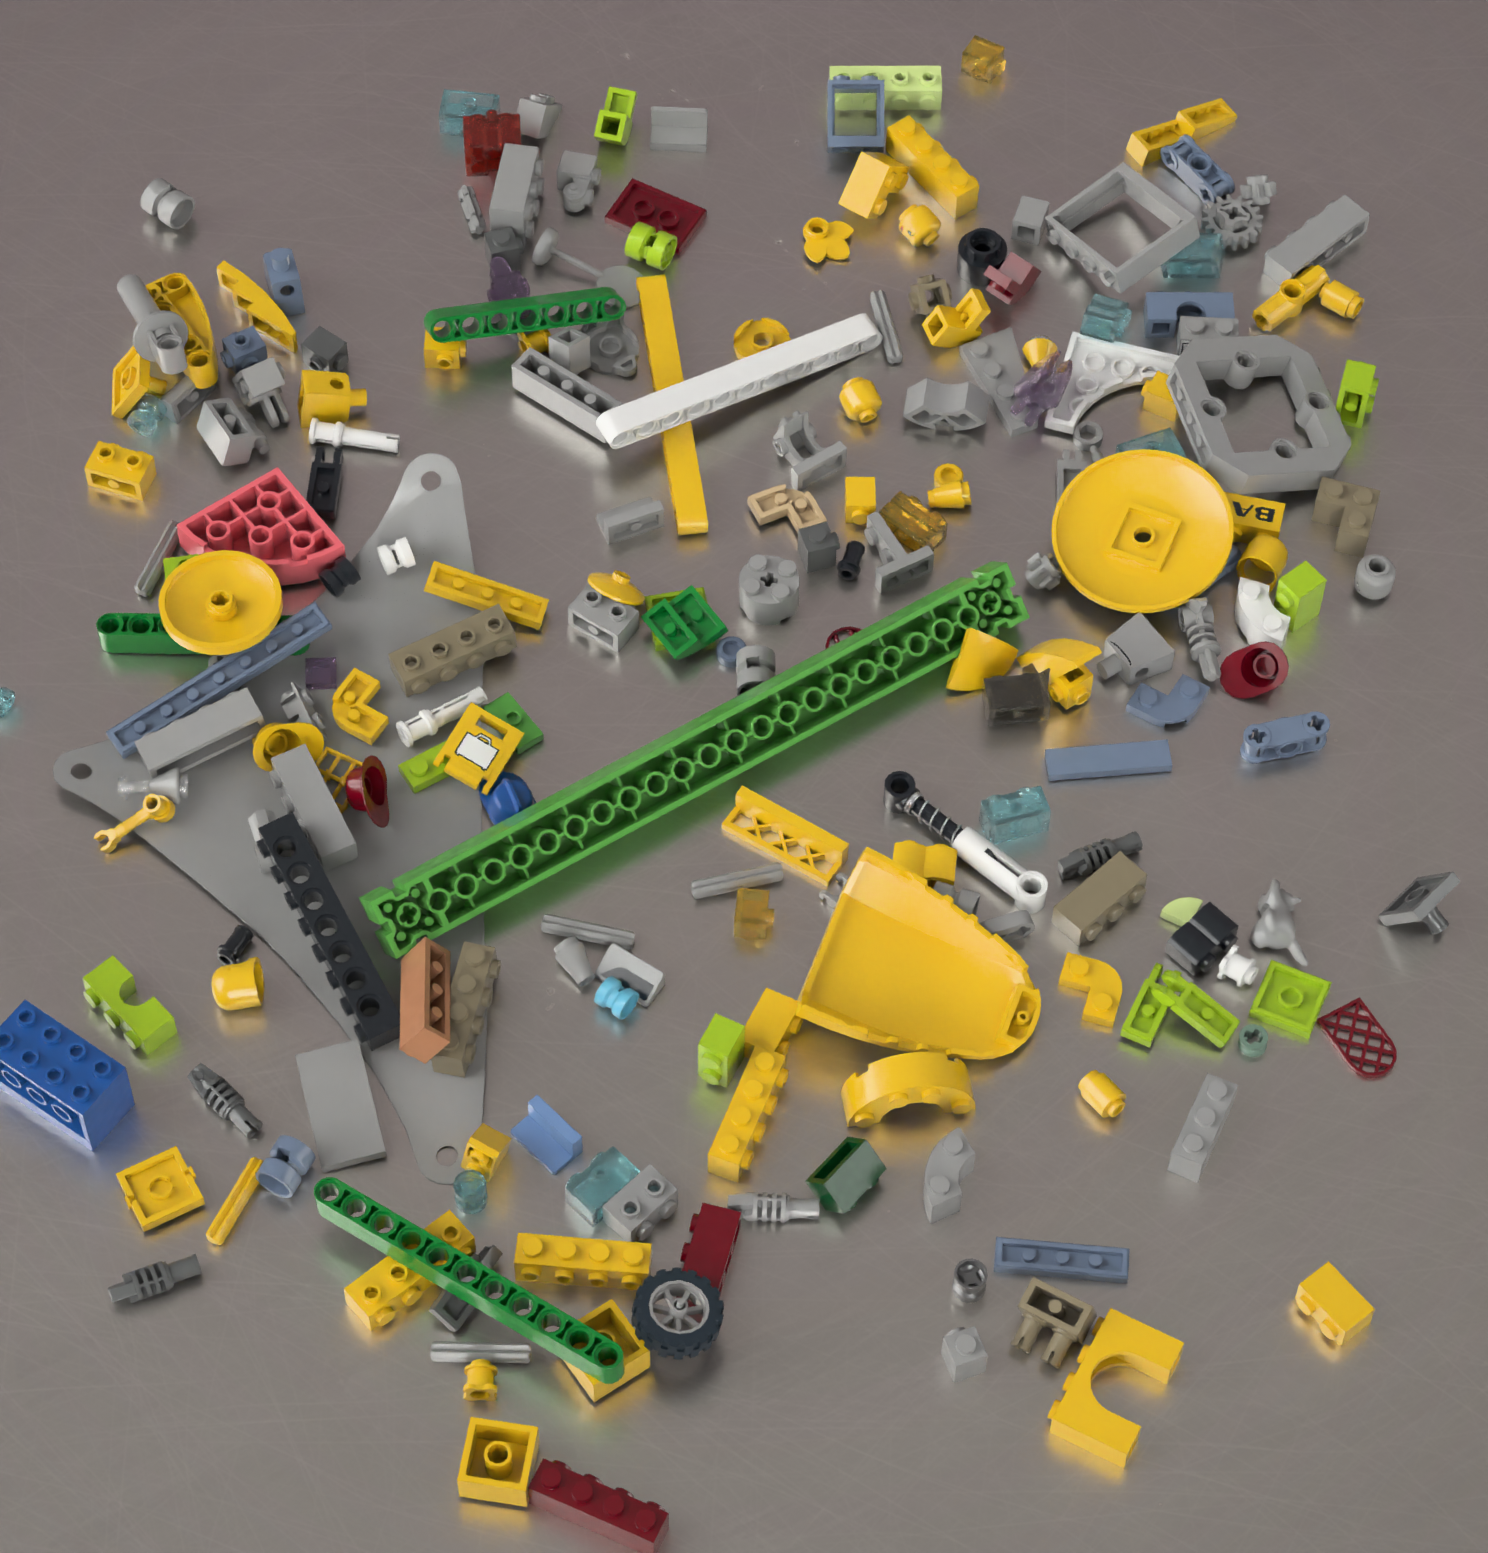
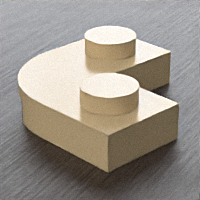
[747,484,827,533]

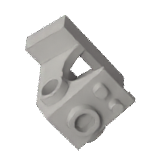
[773,410,847,491]

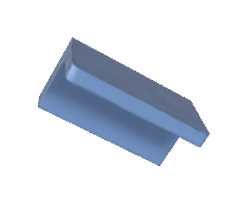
[511,1095,583,1175]

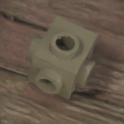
[908,274,952,318]

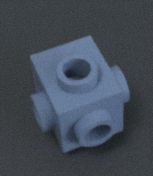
[220,326,268,375]

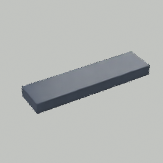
[1044,739,1172,781]
[994,1237,1130,1284]

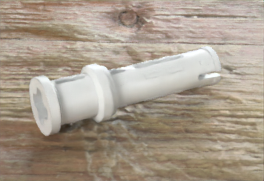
[309,418,400,453]
[396,686,488,748]

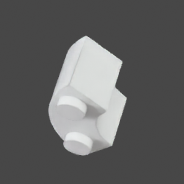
[1234,577,1291,649]

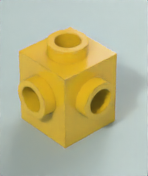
[1047,664,1093,710]

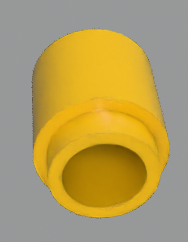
[1319,280,1364,319]
[1078,1070,1126,1118]

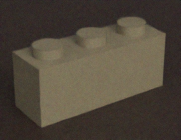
[1051,851,1147,947]

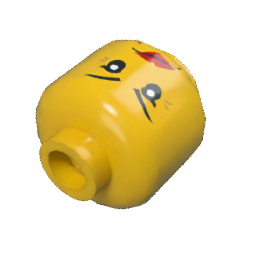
[899,204,941,247]

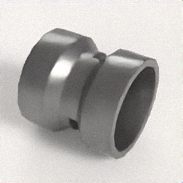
[952,1258,988,1303]

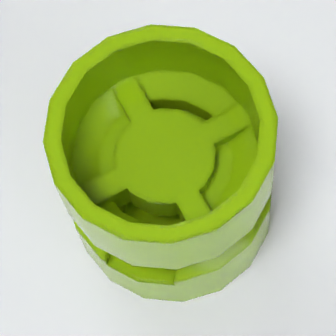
[624,221,677,271]

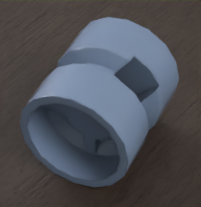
[255,1135,316,1198]

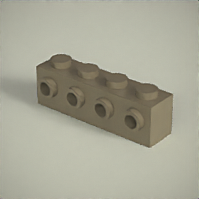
[388,604,517,697]
[431,941,501,1078]

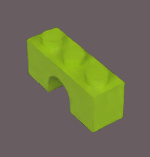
[83,955,177,1056]

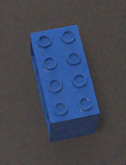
[0,1000,135,1152]

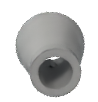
[554,937,595,986]

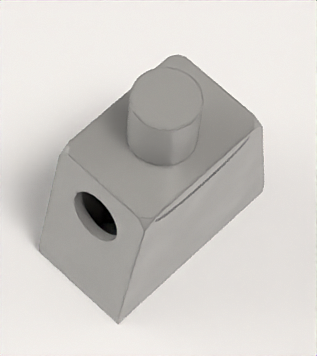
[1097,612,1175,685]

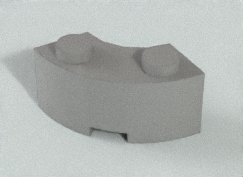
[903,377,990,431]
[923,1127,975,1224]

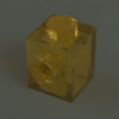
[961,35,1006,84]
[734,888,775,940]

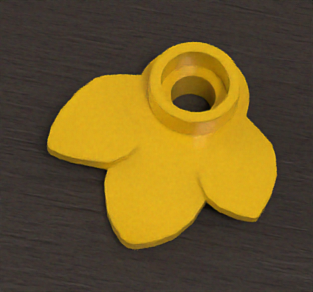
[803,217,854,263]

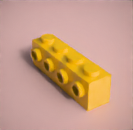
[886,115,979,220]
[708,1045,789,1183]
[344,1209,476,1331]
[514,1233,652,1290]

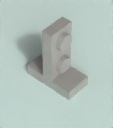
[864,511,934,594]

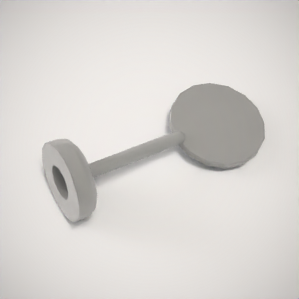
[532,227,643,308]

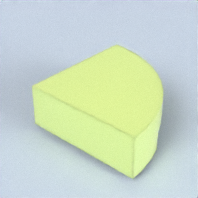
[1160,897,1203,927]

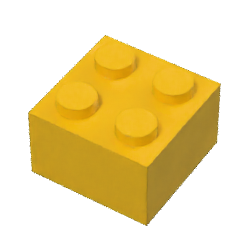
[563,1299,651,1402]
[457,1417,540,1507]

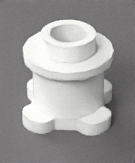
[1217,944,1259,987]

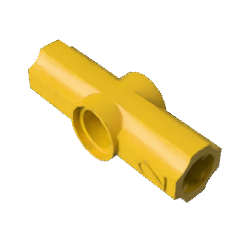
[1252,265,1330,331]

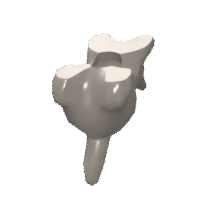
[1250,879,1308,966]

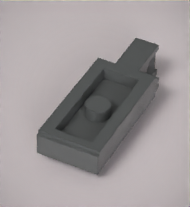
[428,1245,503,1332]

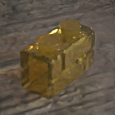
[879,491,948,552]

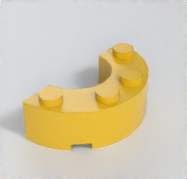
[841,1052,976,1128]

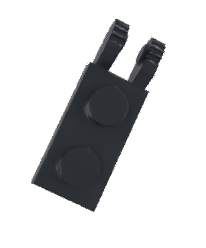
[306,447,343,519]

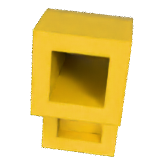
[922,288,991,348]

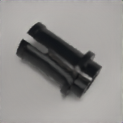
[837,541,865,580]
[217,925,254,965]

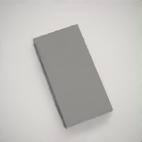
[295,1039,387,1173]

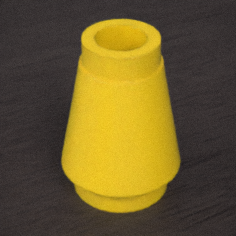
[927,479,972,509]

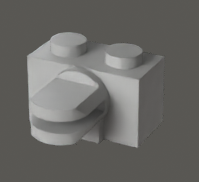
[232,357,290,428]

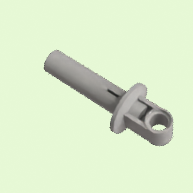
[117,274,188,374]

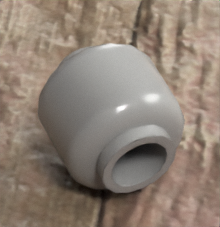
[1354,554,1396,599]

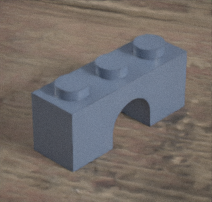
[1143,291,1235,338]

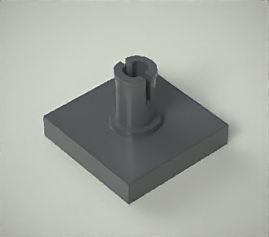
[1378,872,1460,935]

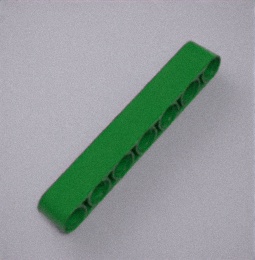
[424,287,626,343]
[96,613,310,656]

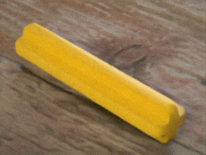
[206,1157,263,1245]

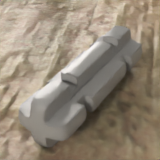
[457,185,486,235]

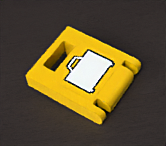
[433,702,525,796]

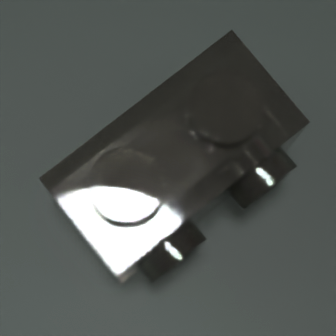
[982,672,1051,726]

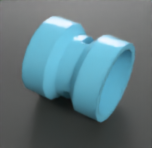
[594,976,639,1020]

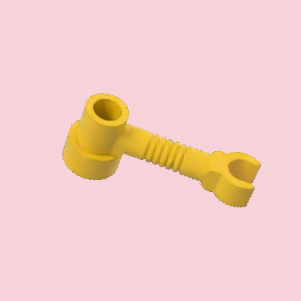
[94,794,175,853]

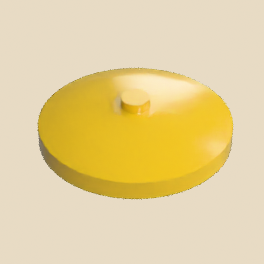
[159,550,283,655]

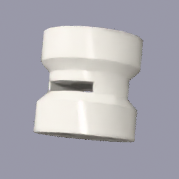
[377,537,416,576]

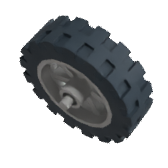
[631,1267,724,1360]

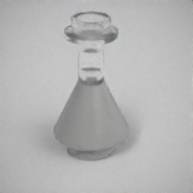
[118,767,189,804]

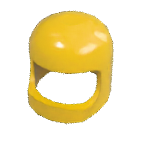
[1236,535,1288,592]
[211,957,265,1011]

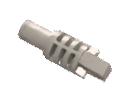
[727,1192,820,1223]

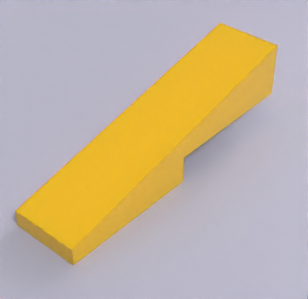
[1126,98,1237,167]

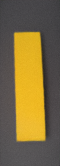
[216,260,298,354]
[1016,638,1102,678]

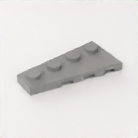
[959,327,1038,438]

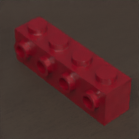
[528,1458,669,1553]

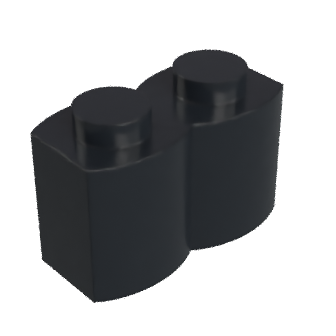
[1165,902,1238,976]

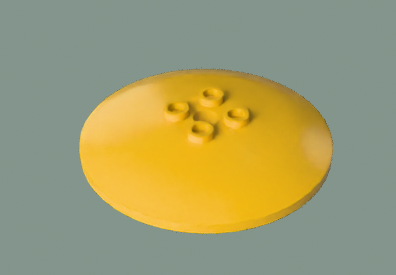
[1051,449,1234,613]

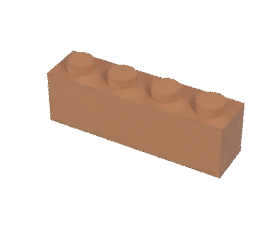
[399,937,451,1064]

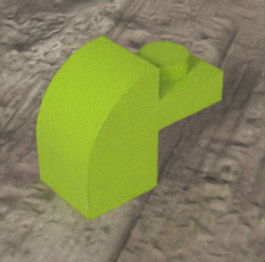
[594,86,638,146]

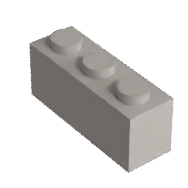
[1167,1073,1238,1183]

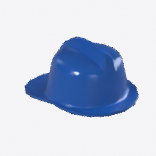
[479,771,536,825]

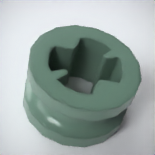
[1238,1024,1268,1057]

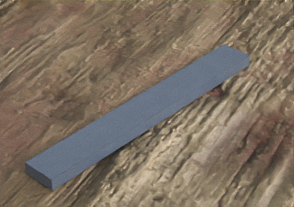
[106,602,333,759]

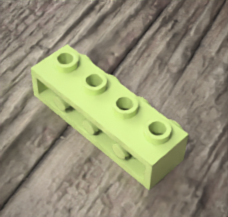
[829,66,942,110]

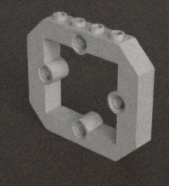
[1166,334,1351,495]

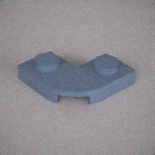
[1126,674,1210,728]

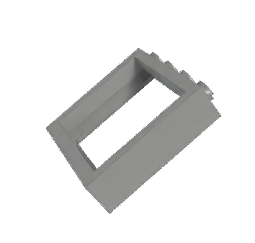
[1045,162,1200,294]

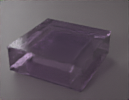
[305,657,337,690]

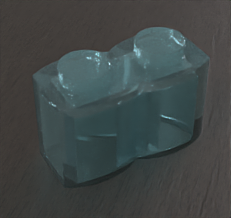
[1080,293,1132,343]

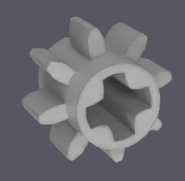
[1240,174,1277,206]
[1025,552,1062,591]

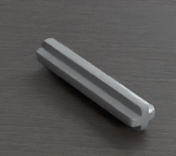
[870,290,903,364]
[134,520,180,597]
[691,862,784,899]
[541,914,635,950]
[431,1341,531,1363]

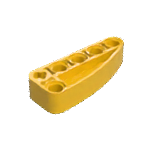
[145,273,218,389]

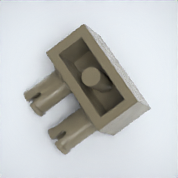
[1010,1277,1097,1369]

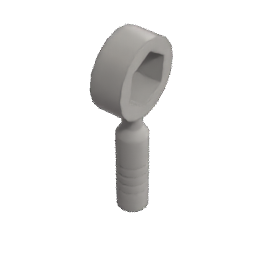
[1073,421,1104,463]

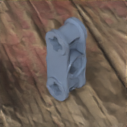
[1160,134,1235,205]
[1240,711,1330,764]

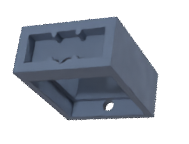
[827,75,885,153]

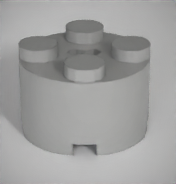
[739,554,799,625]

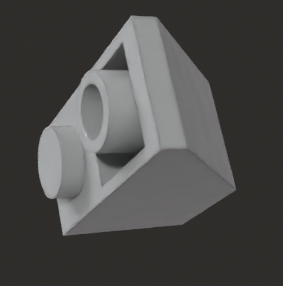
[512,93,563,139]

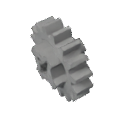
[1200,194,1263,251]

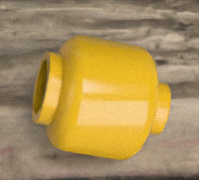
[839,377,882,423]

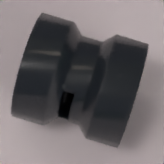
[318,556,361,598]

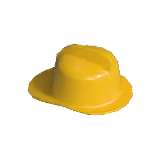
[252,722,324,771]

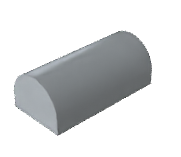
[158,376,216,424]

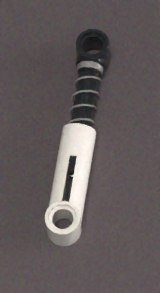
[883,771,1048,914]

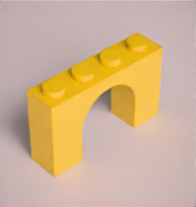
[1047,1308,1184,1468]

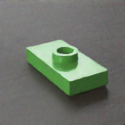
[483,692,544,755]

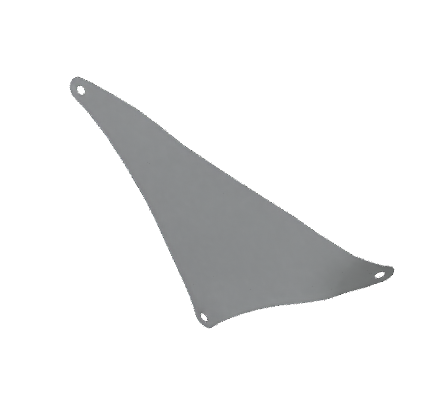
[52,453,487,1185]

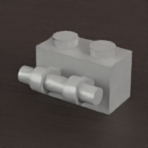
[196,398,270,466]

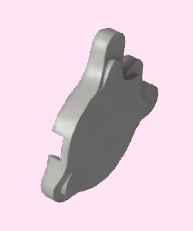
[578,307,639,377]

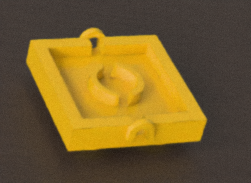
[116,1146,205,1232]

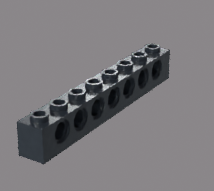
[256,812,400,1051]

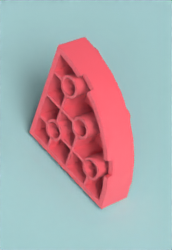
[176,467,346,586]

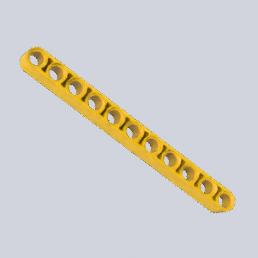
[636,274,708,536]

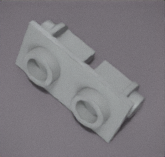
[280,681,328,741]

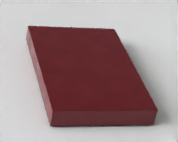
[605,178,707,255]

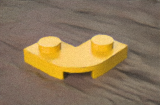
[332,667,389,746]
[1058,952,1122,1028]

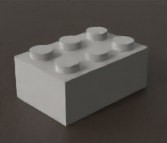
[489,143,545,249]

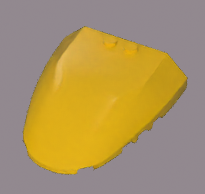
[796,847,1041,1060]

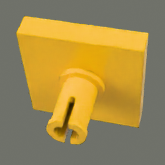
[111,345,167,419]

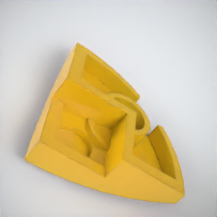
[946,628,1018,691]

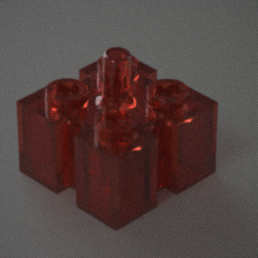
[463,109,522,177]

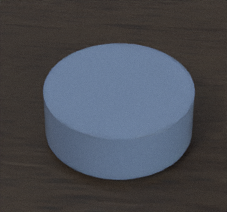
[716,636,746,668]

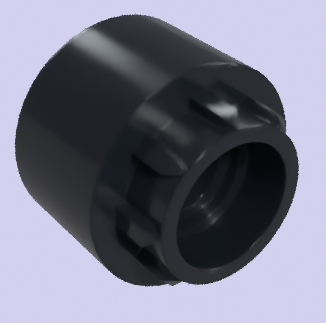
[957,228,1007,286]

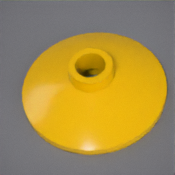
[587,570,645,606]

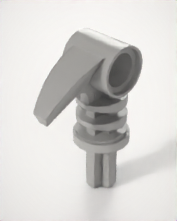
[1178,597,1221,681]

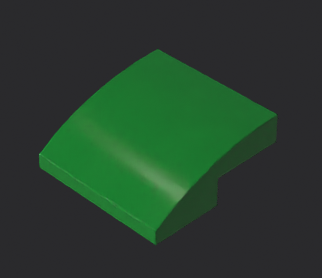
[641,585,728,661]

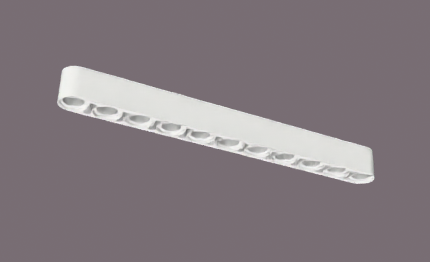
[596,313,883,449]

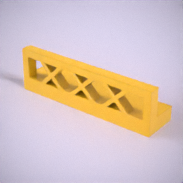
[722,785,849,887]

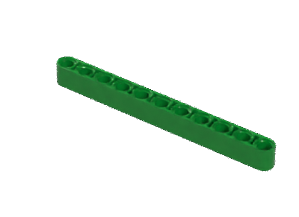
[314,1177,624,1384]

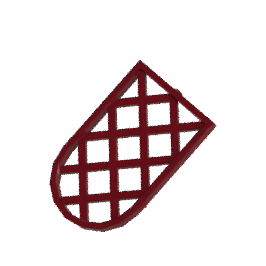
[1316,997,1397,1078]

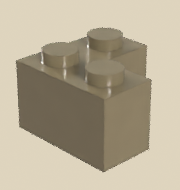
[1311,477,1380,558]

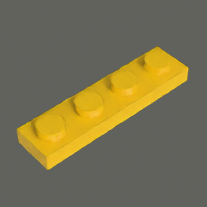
[424,561,549,630]

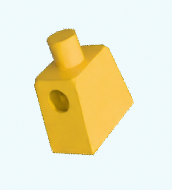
[297,370,367,428]

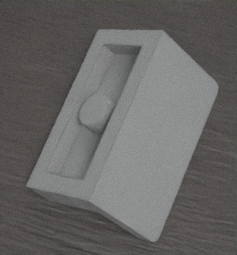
[650,106,708,152]
[596,497,664,545]

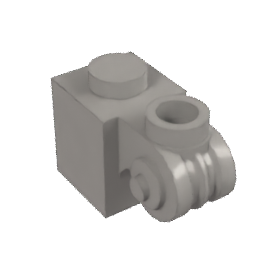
[557,150,601,212]

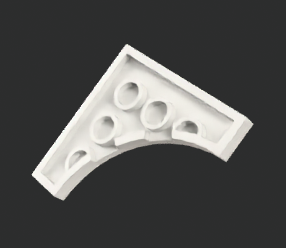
[1044,332,1179,434]

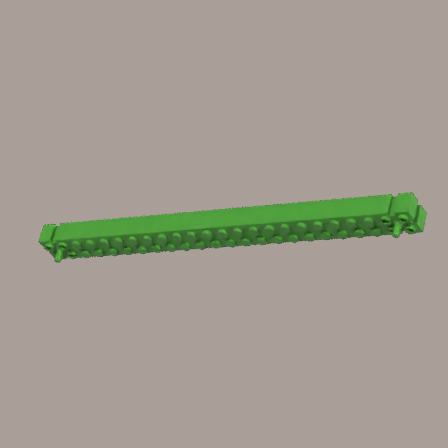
[359,561,1030,959]

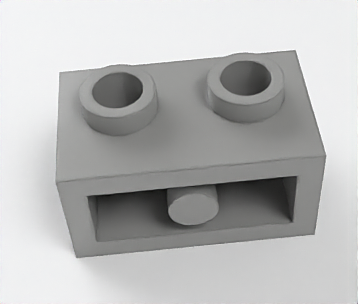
[568,583,639,653]
[602,1164,678,1242]

